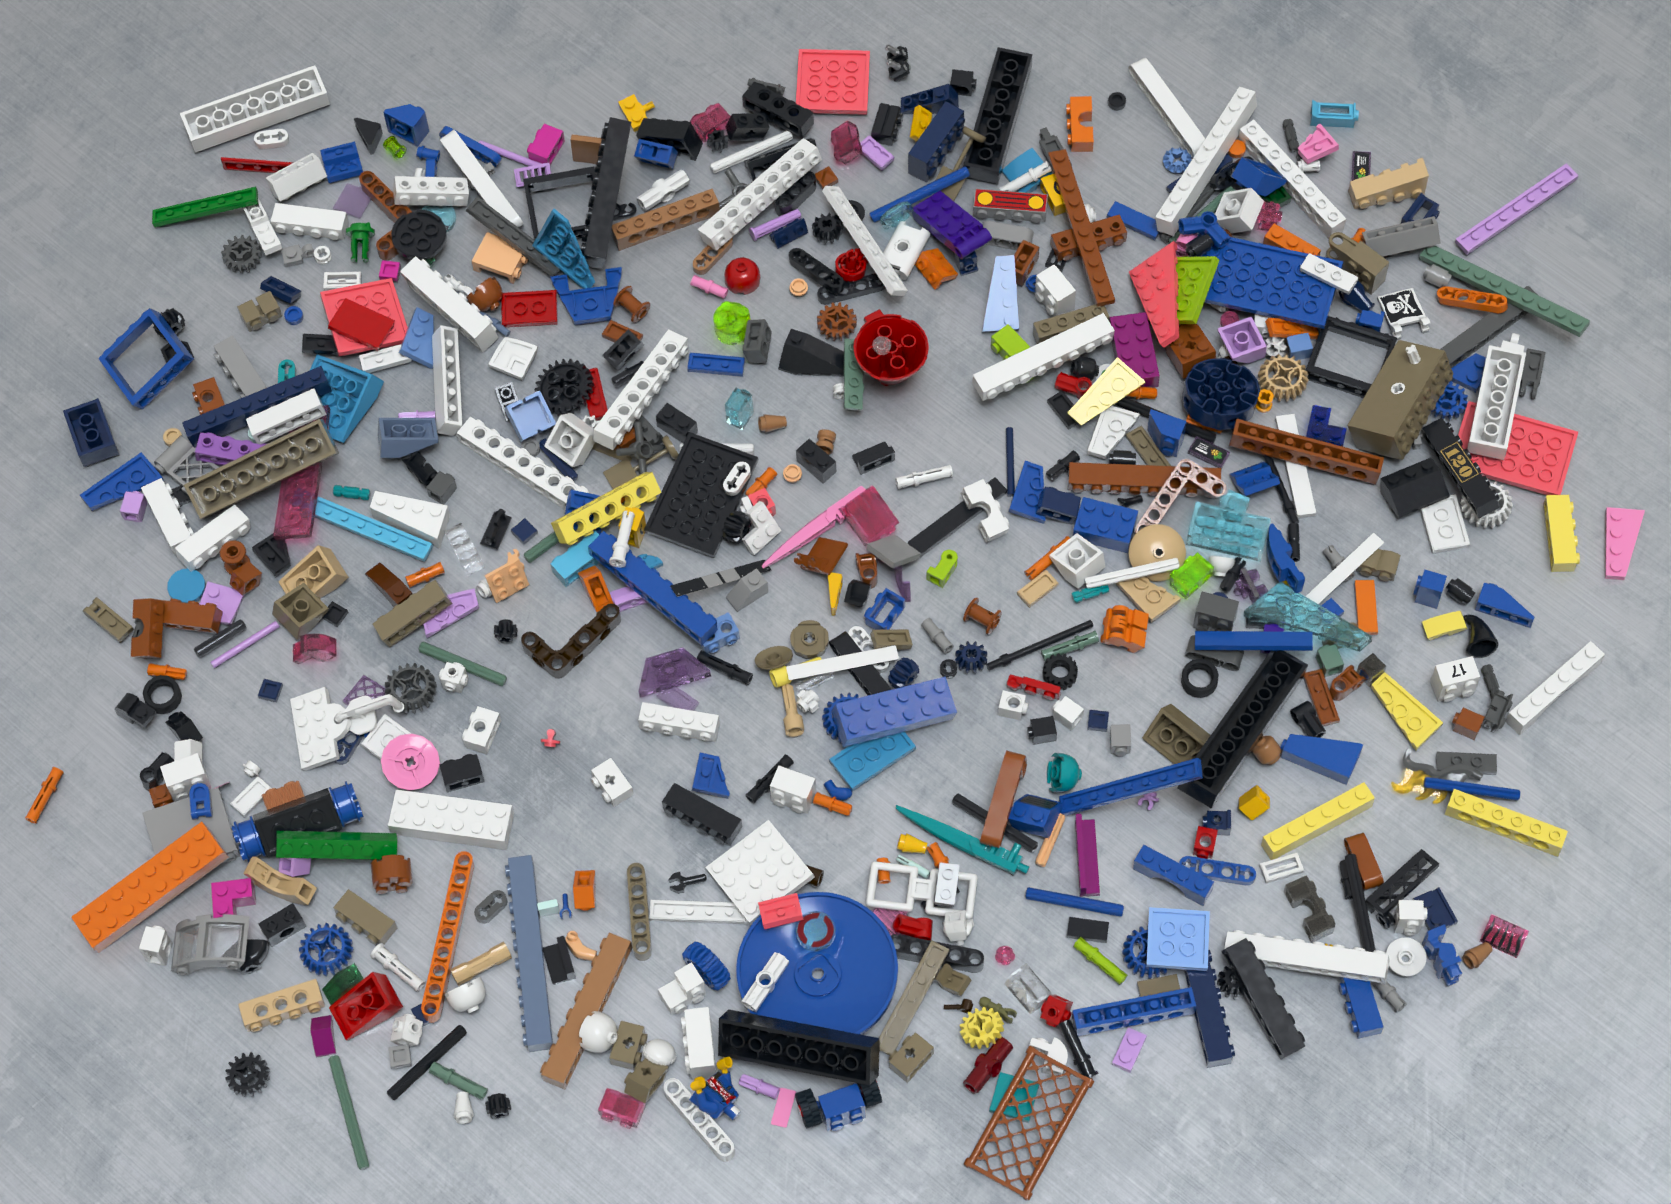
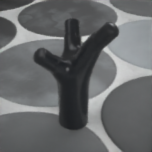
[1117,495,1143,508]

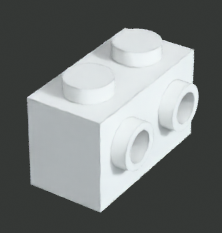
[1394,900,1427,936]

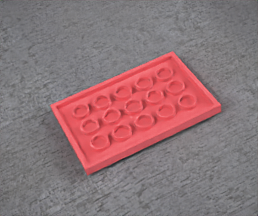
[1458,401,1578,495]

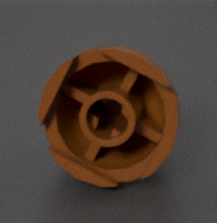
[466,277,503,312]

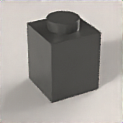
[426,471,457,505]

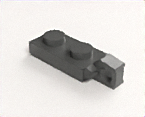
[1039,127,1072,166]

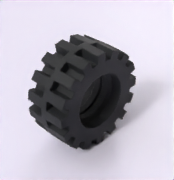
[1043,653,1078,690]

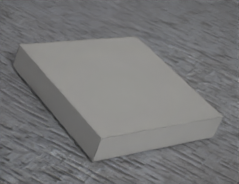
[867,534,921,569]

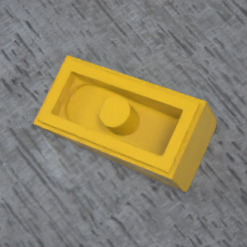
[828,572,843,616]

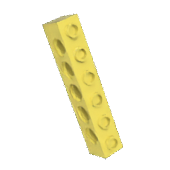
[551,472,662,545]
[1444,789,1568,857]

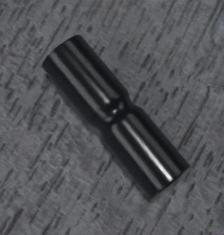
[1288,523,1300,562]

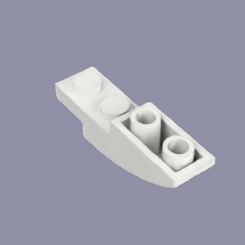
[243,198,282,255]

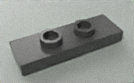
[1436,751,1497,775]

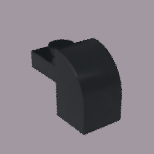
[115,693,156,728]

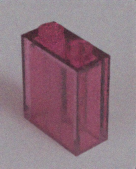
[839,486,899,546]

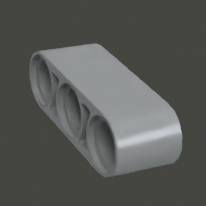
[982,221,1034,250]

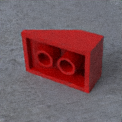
[329,972,403,1040]

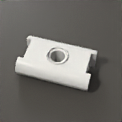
[883,221,930,280]

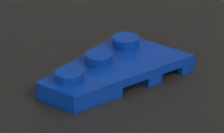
[1008,460,1045,524]

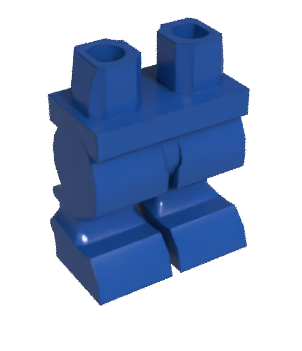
[1422,924,1462,986]

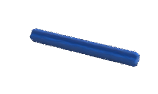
[1423,777,1520,800]
[1025,887,1124,916]

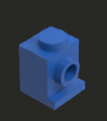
[1355,310,1385,332]

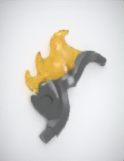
[1391,749,1484,804]

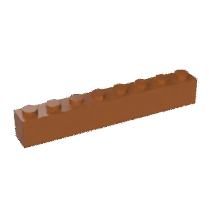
[1068,462,1221,498]

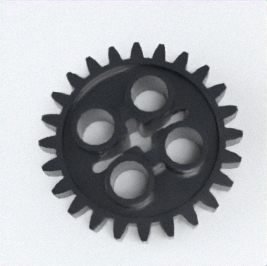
[534,359,595,416]

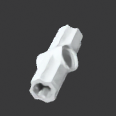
[637,170,690,211]
[741,952,789,1012]

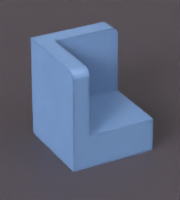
[1287,333,1313,361]

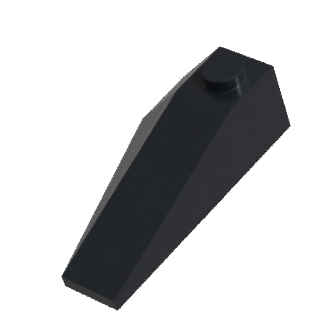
[778,329,844,377]

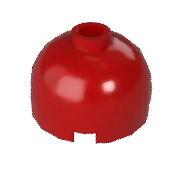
[724,257,761,295]

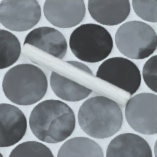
[710,130,793,173]
[1085,558,1180,589]

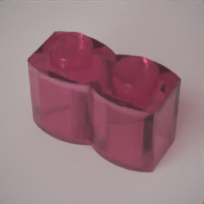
[690,103,731,142]
[831,121,862,165]
[598,1088,646,1129]

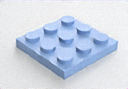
[1146,907,1210,971]

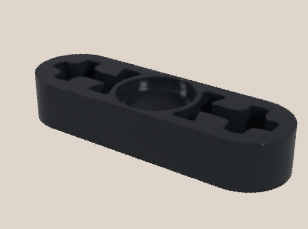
[1210,156,1254,191]

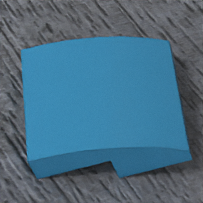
[1002,148,1052,193]

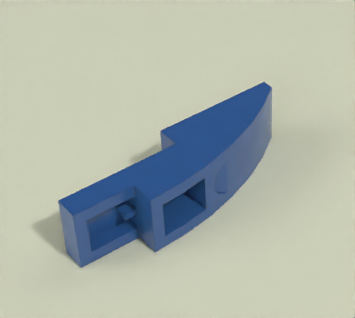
[1266,523,1305,593]

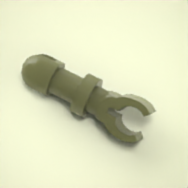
[979,997,1017,1024]

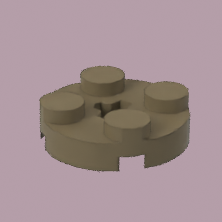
[790,620,829,658]

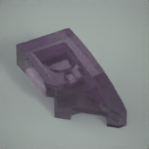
[894,565,911,602]

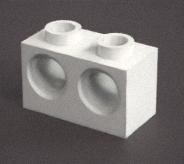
[139,926,173,966]

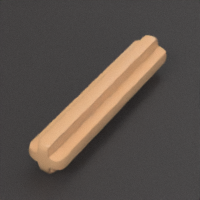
[1035,813,1065,867]

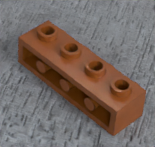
[1050,214,1127,262]

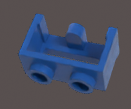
[864,588,905,630]

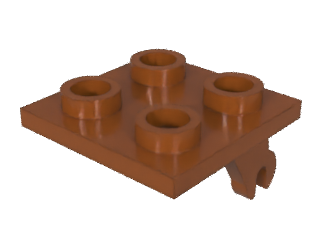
[794,537,848,575]

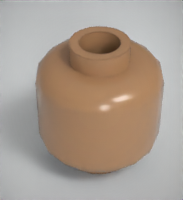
[1252,736,1281,765]

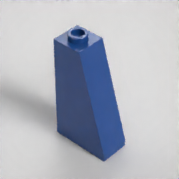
[1281,734,1363,785]

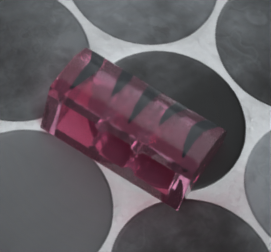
[1479,914,1529,958]

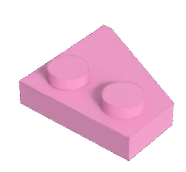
[1298,124,1339,164]

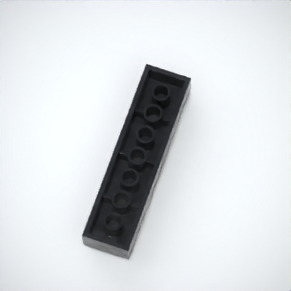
[963,47,1033,184]
[580,117,631,270]
[718,1009,880,1086]

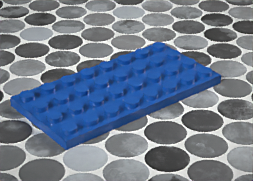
[1198,233,1343,329]

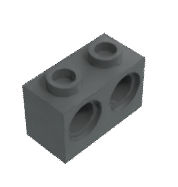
[743,319,772,363]

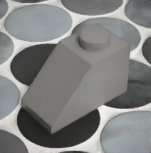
[726,568,768,612]

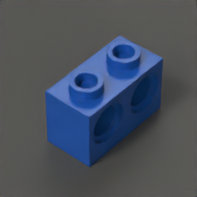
[634,139,678,169]

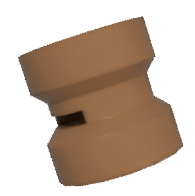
[816,429,836,455]

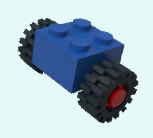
[795,1079,882,1131]

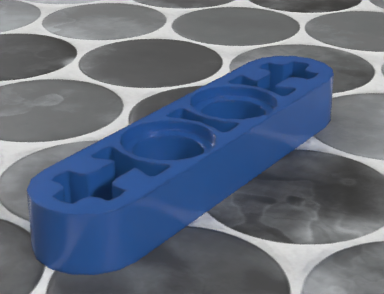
[439,126,502,167]
[1179,856,1256,886]

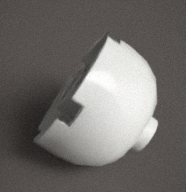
[444,977,486,1013]
[579,1011,617,1053]

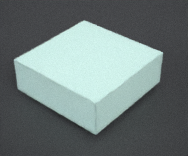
[537,899,560,917]

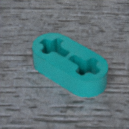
[278,359,296,383]

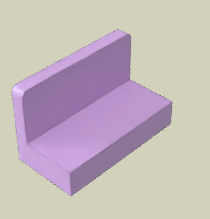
[610,586,648,612]

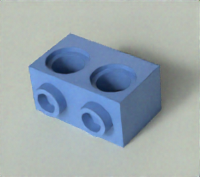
[700,612,740,653]

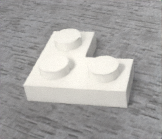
[741,501,781,555]

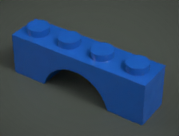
[1133,845,1214,906]

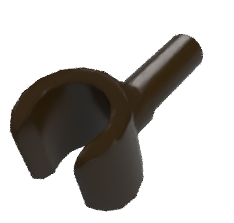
[944,999,973,1014]

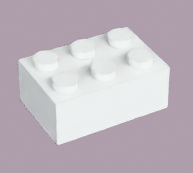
[681,1007,716,1081]

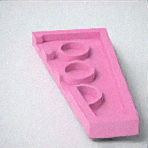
[1605,507,1645,580]

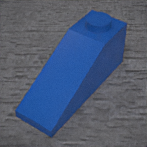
[1475,582,1534,628]

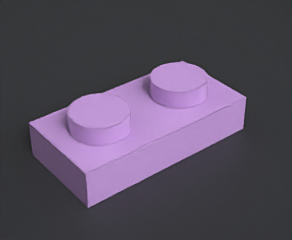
[1112,1027,1147,1073]

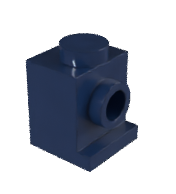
[955,251,978,276]
[1202,810,1231,836]

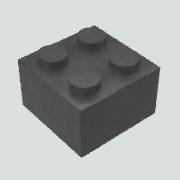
[1193,591,1239,631]

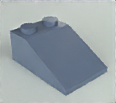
[378,418,438,459]

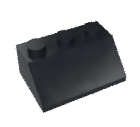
[1380,457,1450,518]

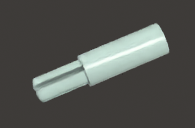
[896,855,930,879]

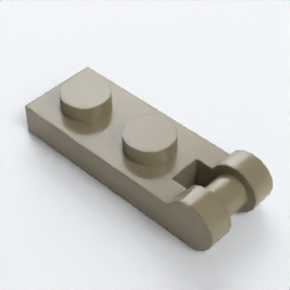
[82,597,134,643]

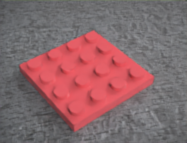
[796,49,870,115]
[320,278,408,357]

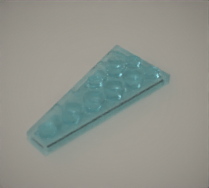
[1244,582,1372,652]

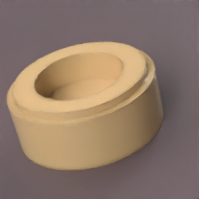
[163,428,182,447]

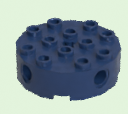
[1182,358,1260,431]

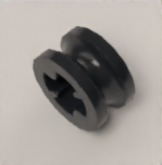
[940,659,957,679]
[1376,912,1396,929]

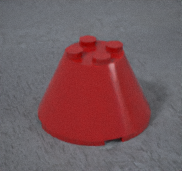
[854,314,929,386]

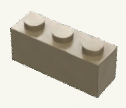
[333,889,398,945]

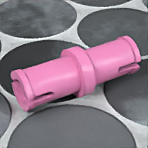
[690,275,729,299]

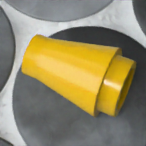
[897,833,927,854]

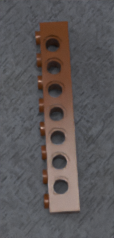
[1229,419,1384,485]

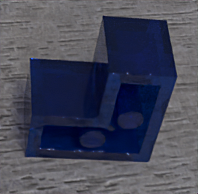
[1306,405,1347,447]

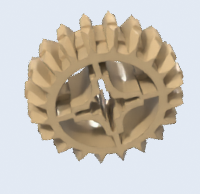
[1258,353,1308,402]

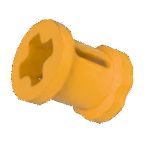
[1256,389,1274,413]

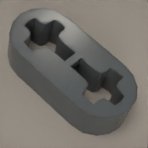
[474,890,508,924]

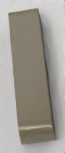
[627,863,652,961]

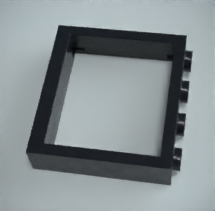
[523,166,596,240]
[1306,316,1397,398]

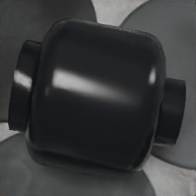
[1070,356,1099,381]

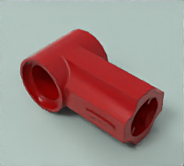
[1055,372,1092,399]
[893,914,933,941]

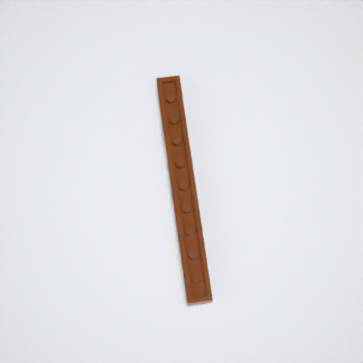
[1048,149,1115,306]

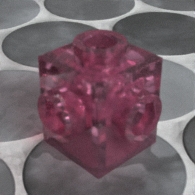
[1257,202,1282,231]

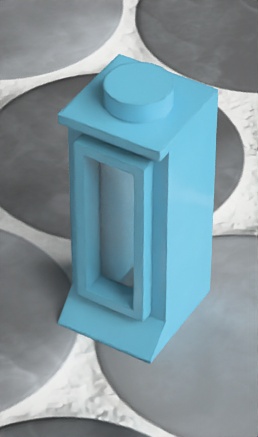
[1310,99,1359,128]

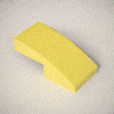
[1422,611,1467,641]

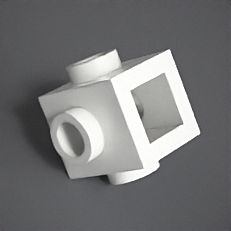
[439,662,469,693]
[390,1014,423,1047]

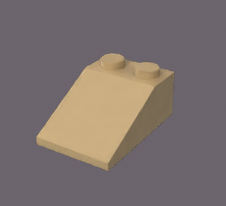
[278,545,349,599]

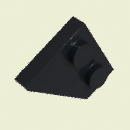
[252,528,291,576]

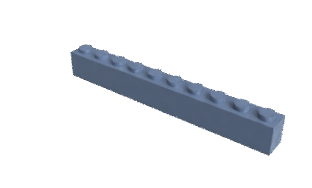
[505,855,553,1052]

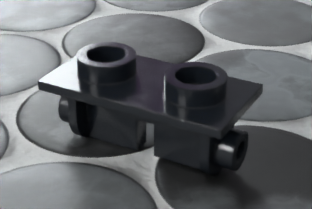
[402,451,438,486]
[480,509,512,550]

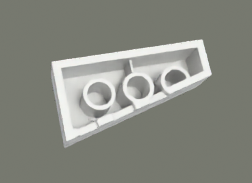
[370,491,450,549]

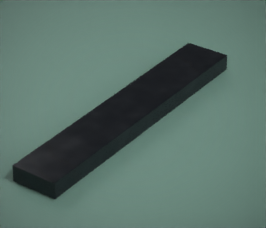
[908,477,1007,557]

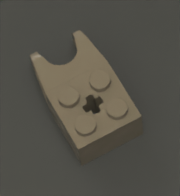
[1326,232,1389,295]

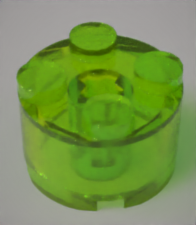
[713,301,750,345]

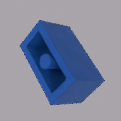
[1413,569,1447,609]

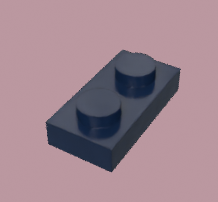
[260,276,301,304]

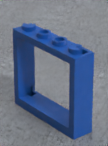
[98,308,194,409]

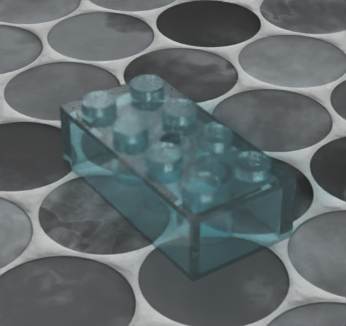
[1186,501,1271,562]

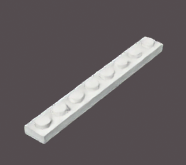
[822,186,908,296]

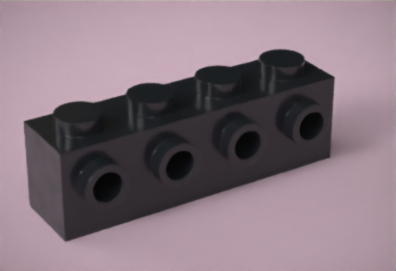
[662,783,743,845]

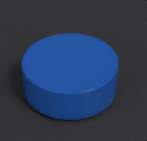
[284,306,304,325]

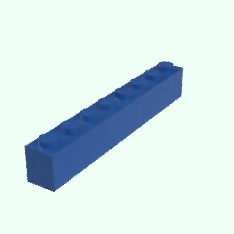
[588,531,718,646]

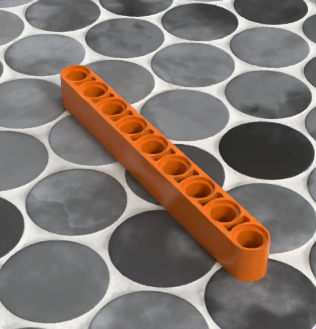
[421,851,474,1023]

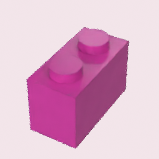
[527,124,565,165]

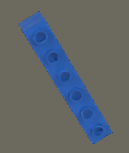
[1072,987,1196,1036]

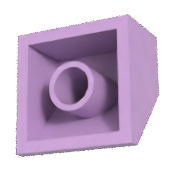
[1217,316,1267,363]

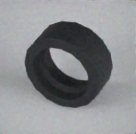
[1181,659,1219,698]
[143,675,182,714]

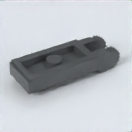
[1519,348,1546,399]

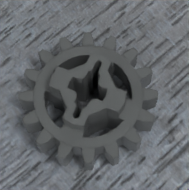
[221,235,262,273]

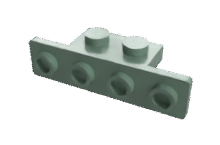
[844,339,864,411]

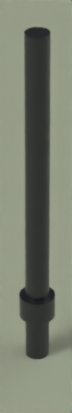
[1263,455,1299,524]
[986,620,1093,671]

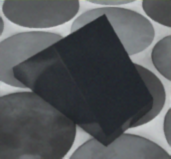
[354,118,383,155]

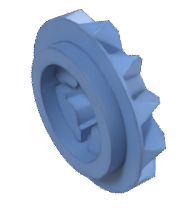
[1163,147,1192,173]

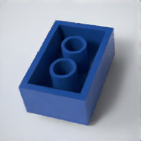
[1073,497,1138,553]

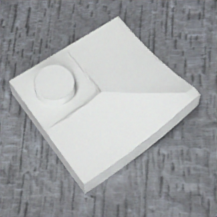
[488,337,538,381]

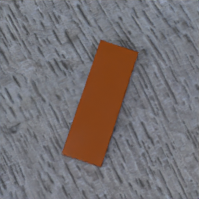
[1303,669,1340,727]

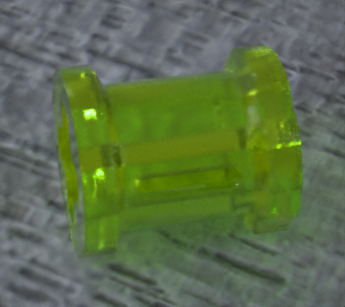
[383,136,407,159]

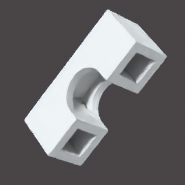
[960,479,1010,543]

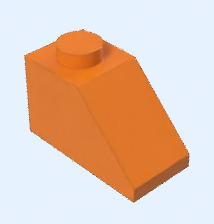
[578,565,614,612]
[573,870,596,911]

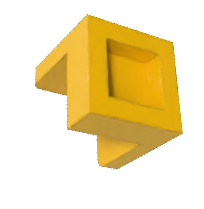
[1239,785,1270,820]

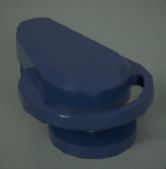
[1339,281,1375,311]

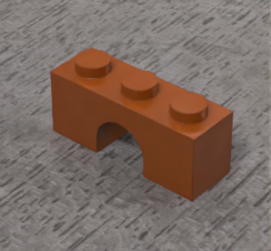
[131,598,164,659]

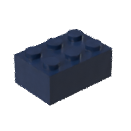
[63,398,119,467]

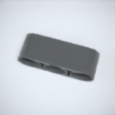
[1185,635,1244,671]

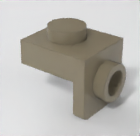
[936,963,972,996]

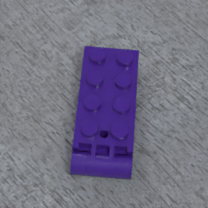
[911,191,992,259]

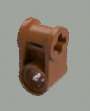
[855,553,878,589]
[1329,665,1366,701]

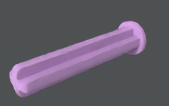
[749,209,801,241]

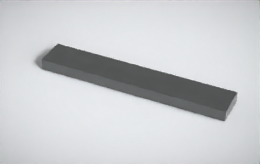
[466,196,560,276]

